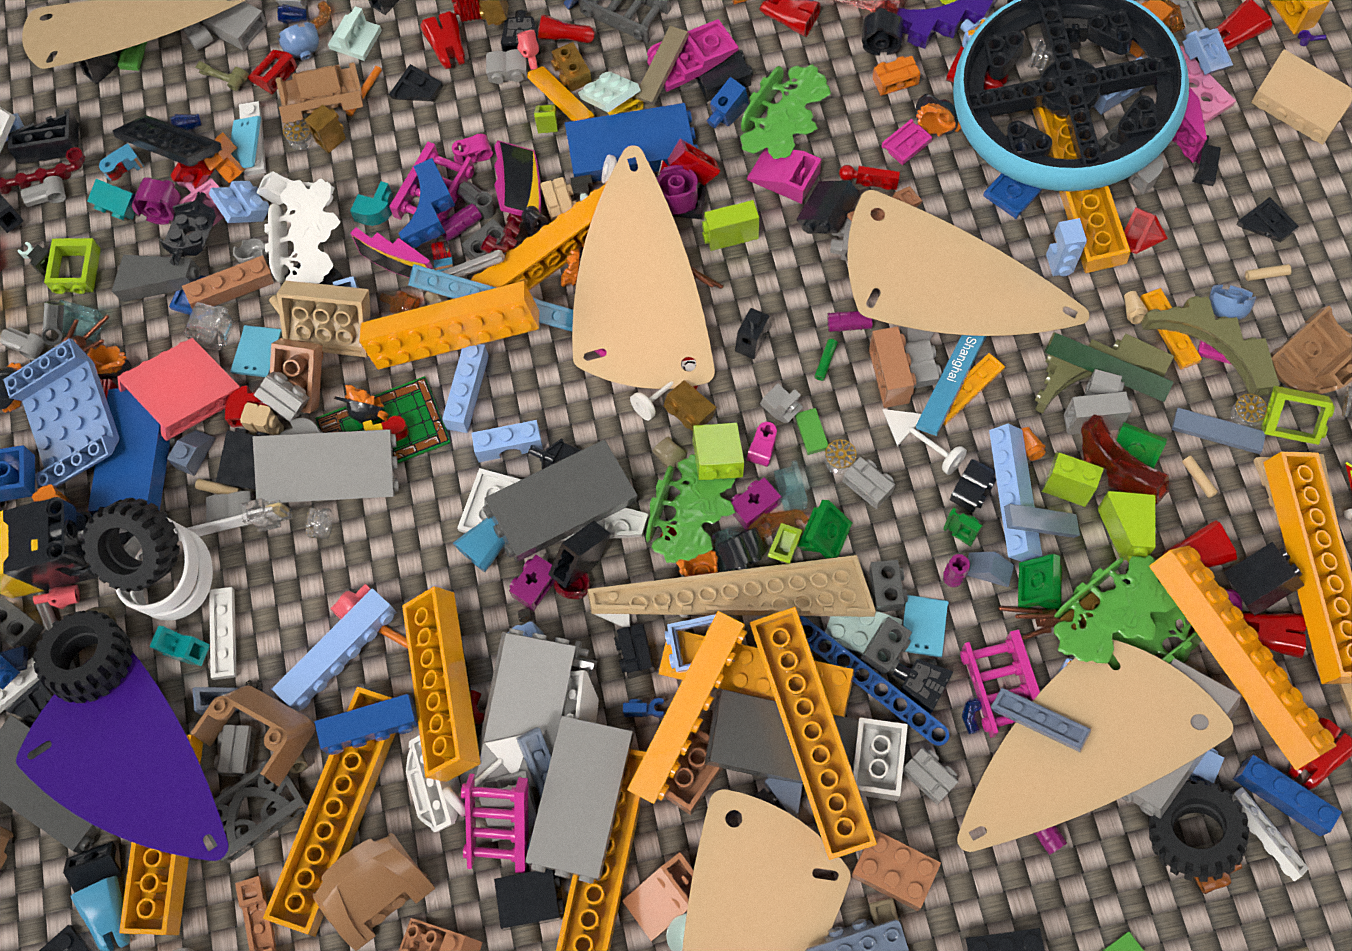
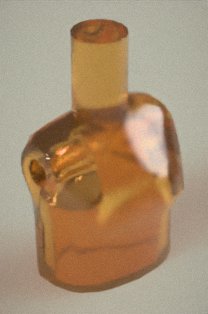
[380,290,420,314]

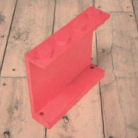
[118,338,240,441]

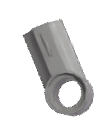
[182,22,214,51]
[21,176,66,207]
[0,327,46,360]

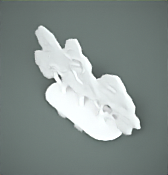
[265,179,340,284]

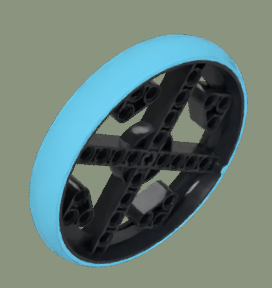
[953,0,1189,191]

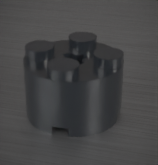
[862,8,903,56]

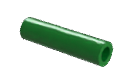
[814,339,838,381]

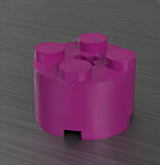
[656,165,698,215]
[132,177,181,225]

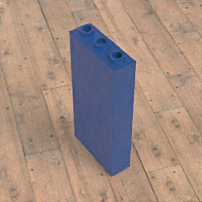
[565,103,698,182]
[88,387,170,515]

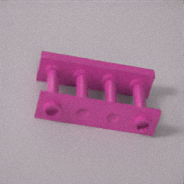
[389,142,475,223]
[960,630,1040,738]
[461,774,529,873]

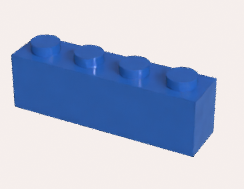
[315,694,418,755]
[1233,755,1342,836]

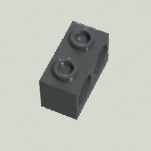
[462,219,504,260]
[869,560,908,612]
[0,597,44,648]
[860,617,912,674]

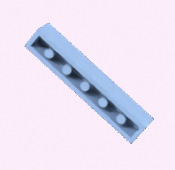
[989,423,1042,562]
[272,588,397,712]

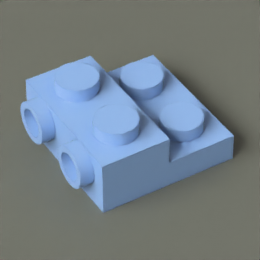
[1182,28,1233,75]
[209,181,269,223]

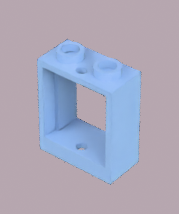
[665,613,735,673]

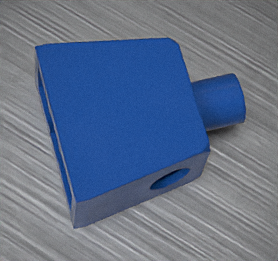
[706,77,749,128]

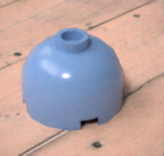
[277,22,319,60]
[1209,285,1256,320]

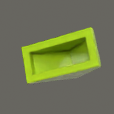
[534,104,558,134]
[768,523,803,564]

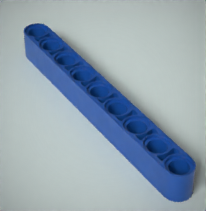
[799,616,949,746]

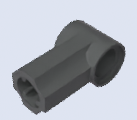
[457,181,495,219]
[42,301,64,346]

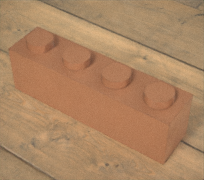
[182,255,274,314]

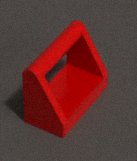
[248,49,298,95]

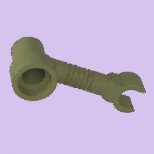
[195,61,249,91]

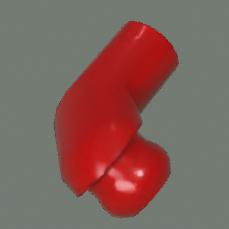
[470,690,484,725]

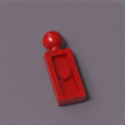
[839,165,900,190]

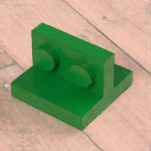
[1106,422,1167,479]
[798,500,852,559]
[1018,554,1062,610]

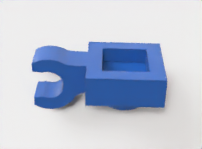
[623,698,664,718]

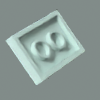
[578,72,641,112]
[823,611,903,662]

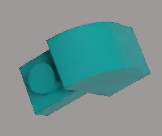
[350,181,393,226]
[149,626,210,666]

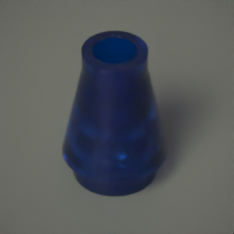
[277,4,307,24]
[170,114,202,130]

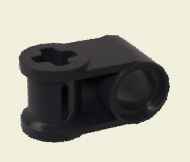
[521,206,549,237]

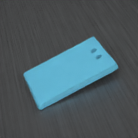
[231,116,261,168]
[230,325,282,377]
[903,595,949,658]

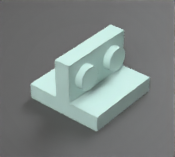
[328,6,382,61]

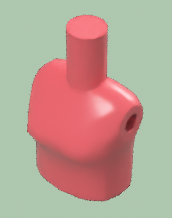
[517,30,539,70]
[330,584,371,619]
[33,585,80,609]

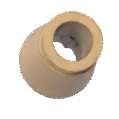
[1124,291,1148,324]

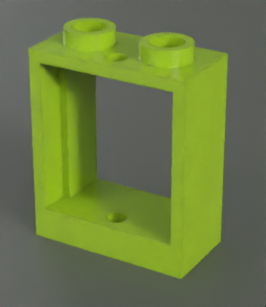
[44,238,101,294]
[1261,386,1335,445]

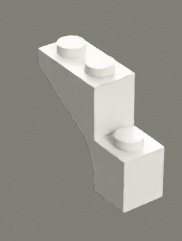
[257,171,334,206]

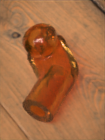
[310,1,331,29]

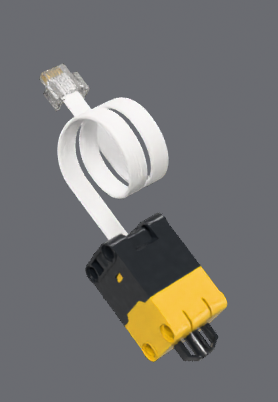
[0,497,293,621]

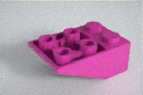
[1172,87,1207,163]
[747,148,821,204]

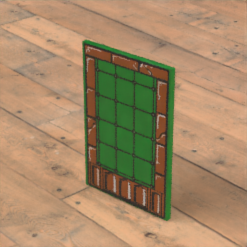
[315,376,451,464]

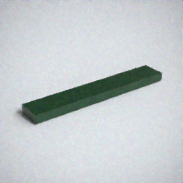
[1045,332,1174,402]

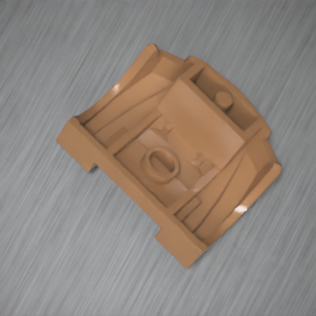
[276,62,363,123]
[1270,305,1352,394]
[313,833,435,951]

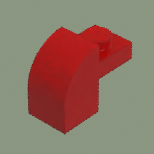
[170,159,215,189]
[225,386,268,428]

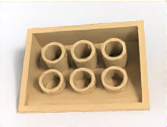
[1251,49,1352,145]
[277,280,371,357]

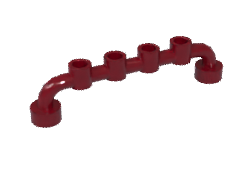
[0,147,85,194]
[480,213,522,254]

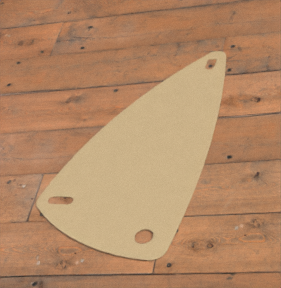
[22,0,245,69]
[572,146,715,389]
[847,190,1089,336]
[957,639,1233,852]
[682,789,851,951]

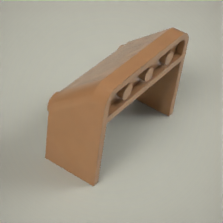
[191,686,315,787]

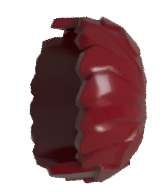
[554,573,590,600]

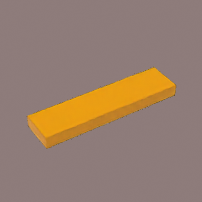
[527,66,594,121]
[1140,288,1202,370]
[943,353,1005,425]

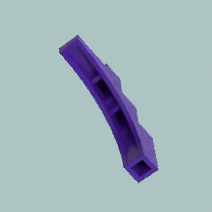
[876,0,997,49]

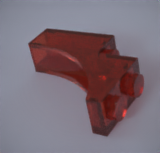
[1081,414,1169,505]

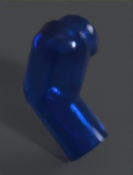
[962,699,982,735]

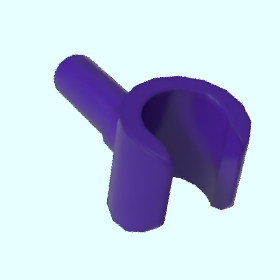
[1298,30,1326,46]

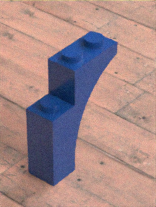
[398,158,455,248]

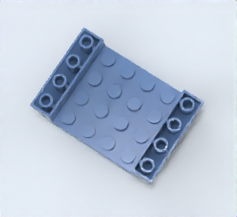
[3,338,120,489]

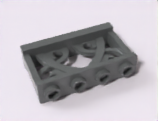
[207,758,309,864]

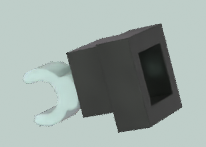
[570,174,593,201]
[18,242,50,276]

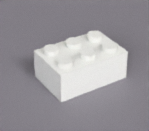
[852,717,908,801]

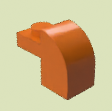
[204,132,245,183]

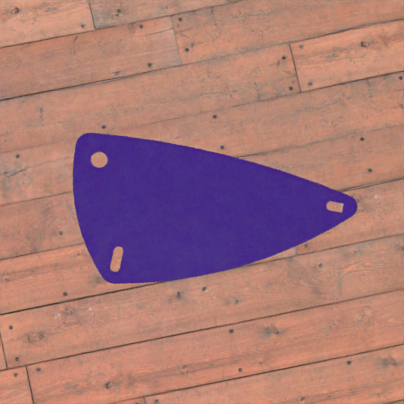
[16,652,229,861]

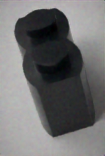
[950,459,996,513]
[717,527,767,570]

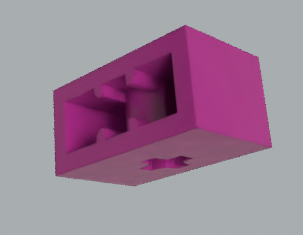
[730,477,782,530]
[509,554,555,611]

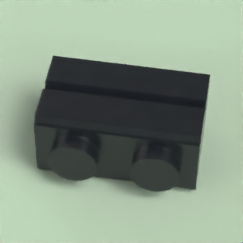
[614,623,655,679]

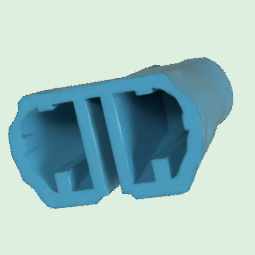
[453,518,505,572]
[70,876,130,951]

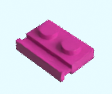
[882,119,932,165]

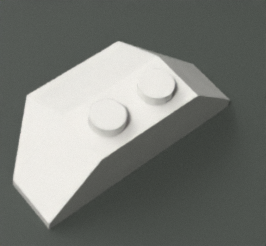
[560,670,599,723]
[406,735,464,832]

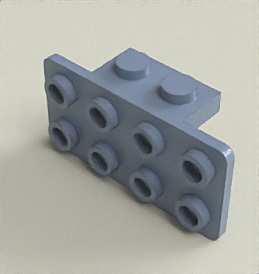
[805,919,909,951]

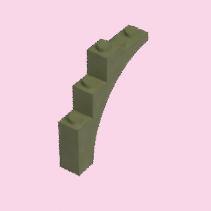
[1141,296,1280,398]
[1035,333,1174,414]

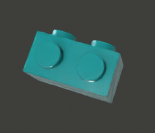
[87,179,135,221]

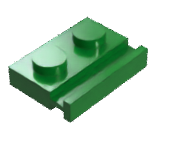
[943,508,982,547]

